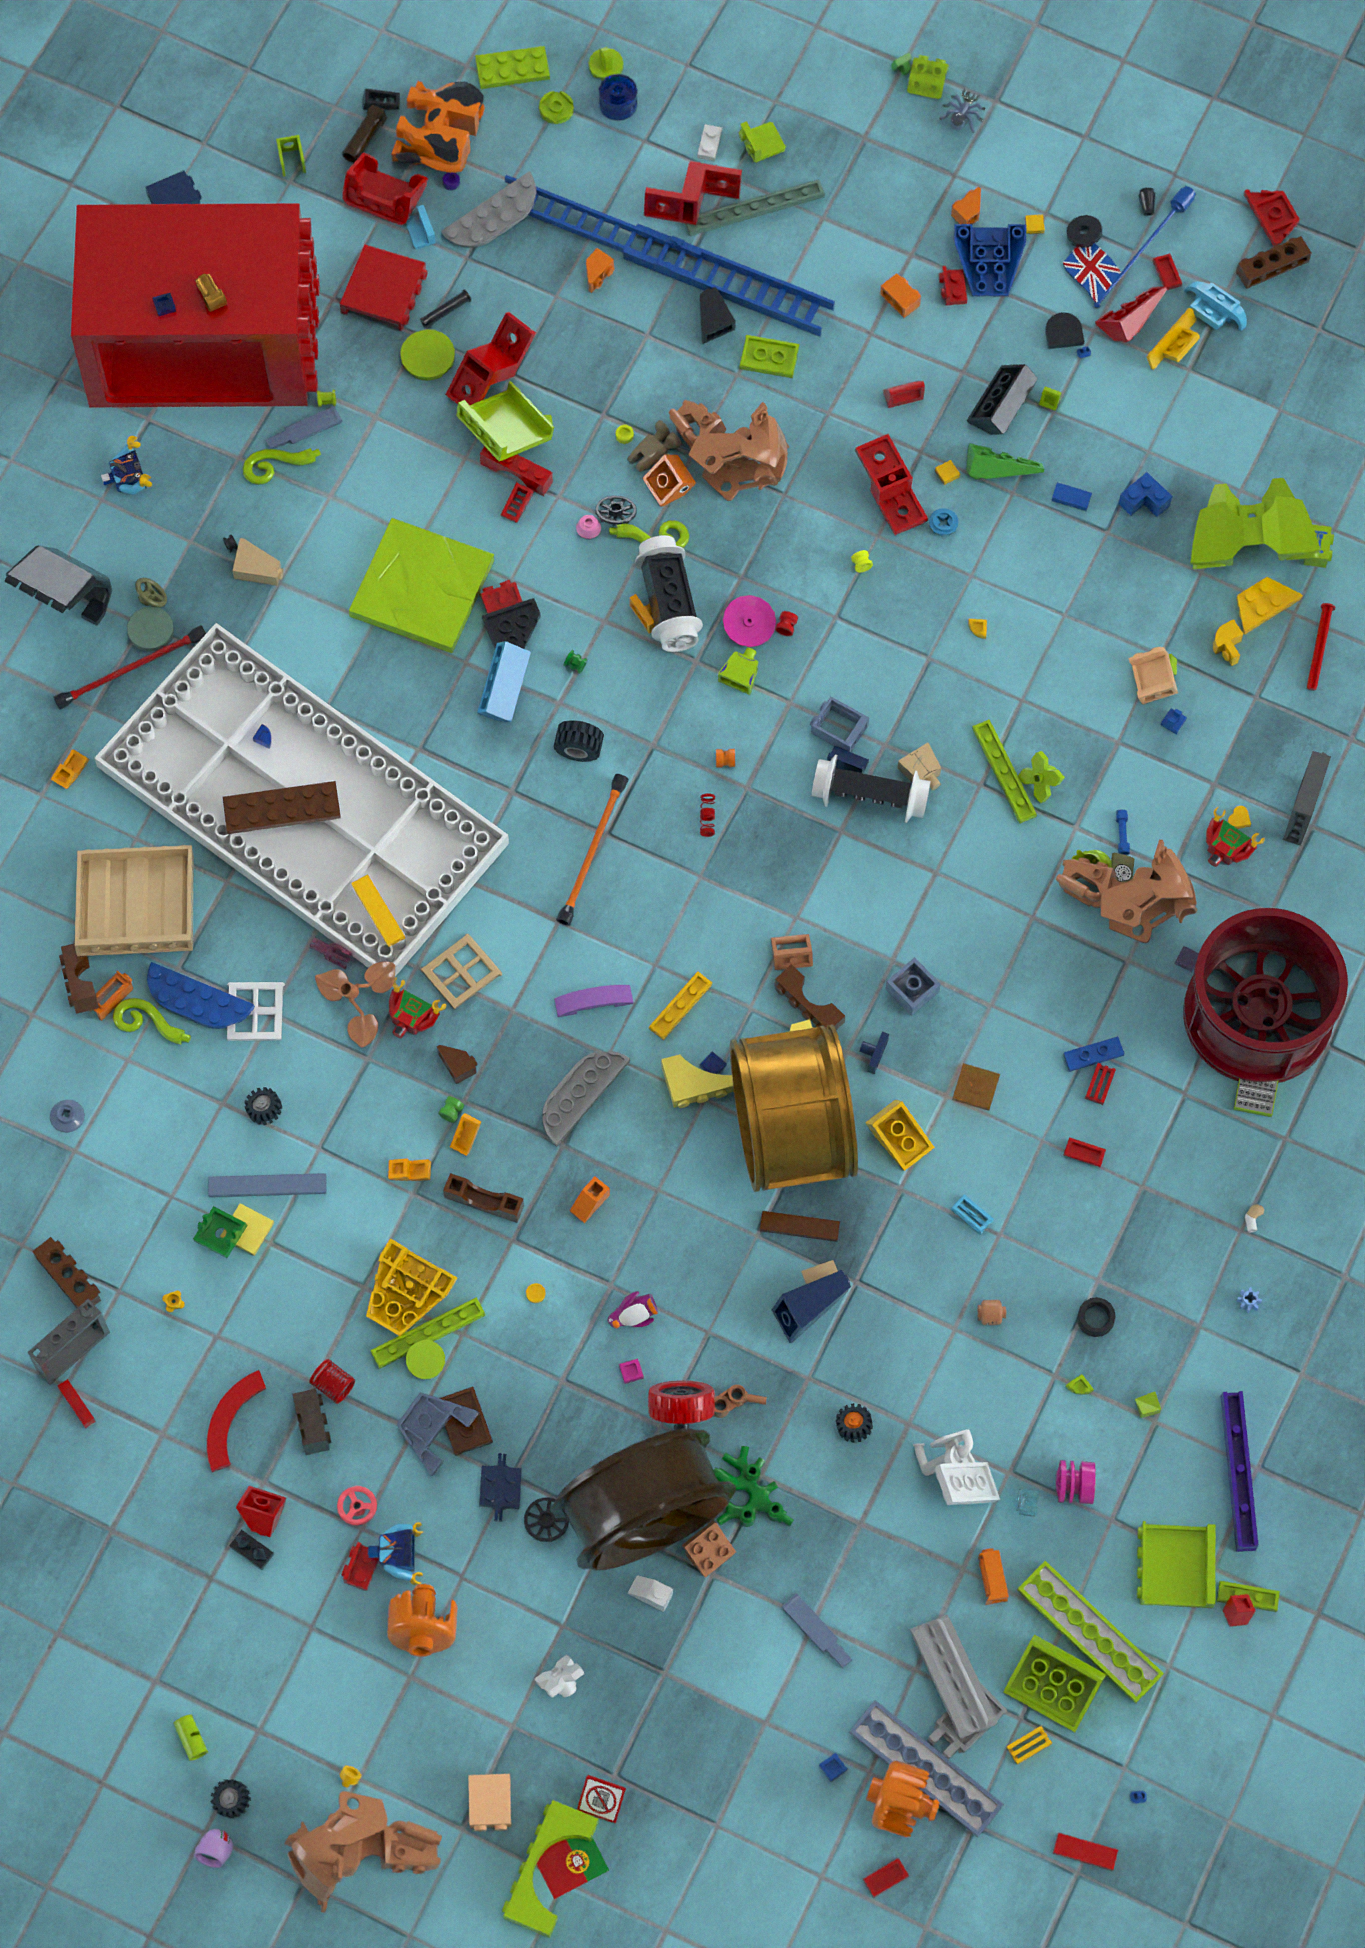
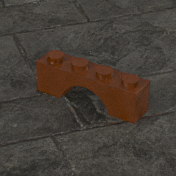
[59,943,99,1014]
[774,964,846,1030]
[443,1173,524,1223]

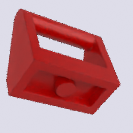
[883,381,925,408]

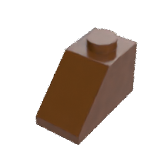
[436,1045,478,1084]

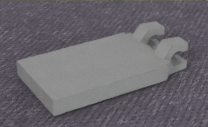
[927,1683,1007,1759]

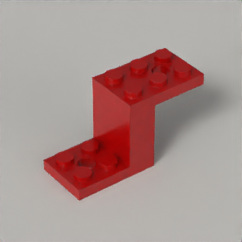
[644,161,742,225]
[445,312,536,405]

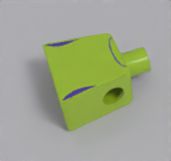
[718,648,759,695]

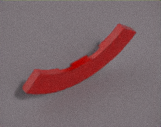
[207,1370,266,1472]

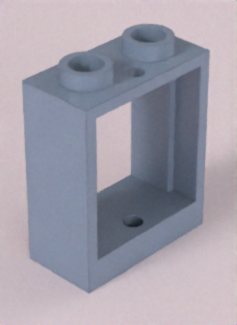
[810,696,869,752]

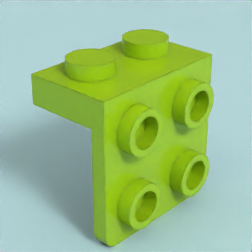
[907,55,949,99]
[738,121,786,163]

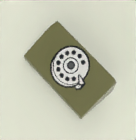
[1111,852,1135,882]

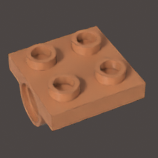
[682,1520,736,1578]

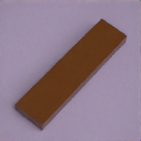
[760,1211,840,1242]

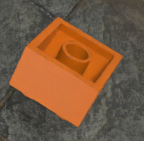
[642,455,696,507]

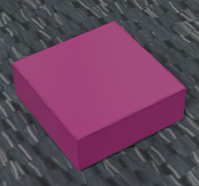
[619,1358,644,1384]

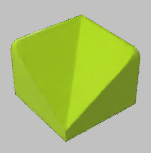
[1135,1391,1161,1418]

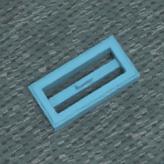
[951,1194,994,1235]

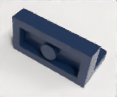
[827,746,869,774]

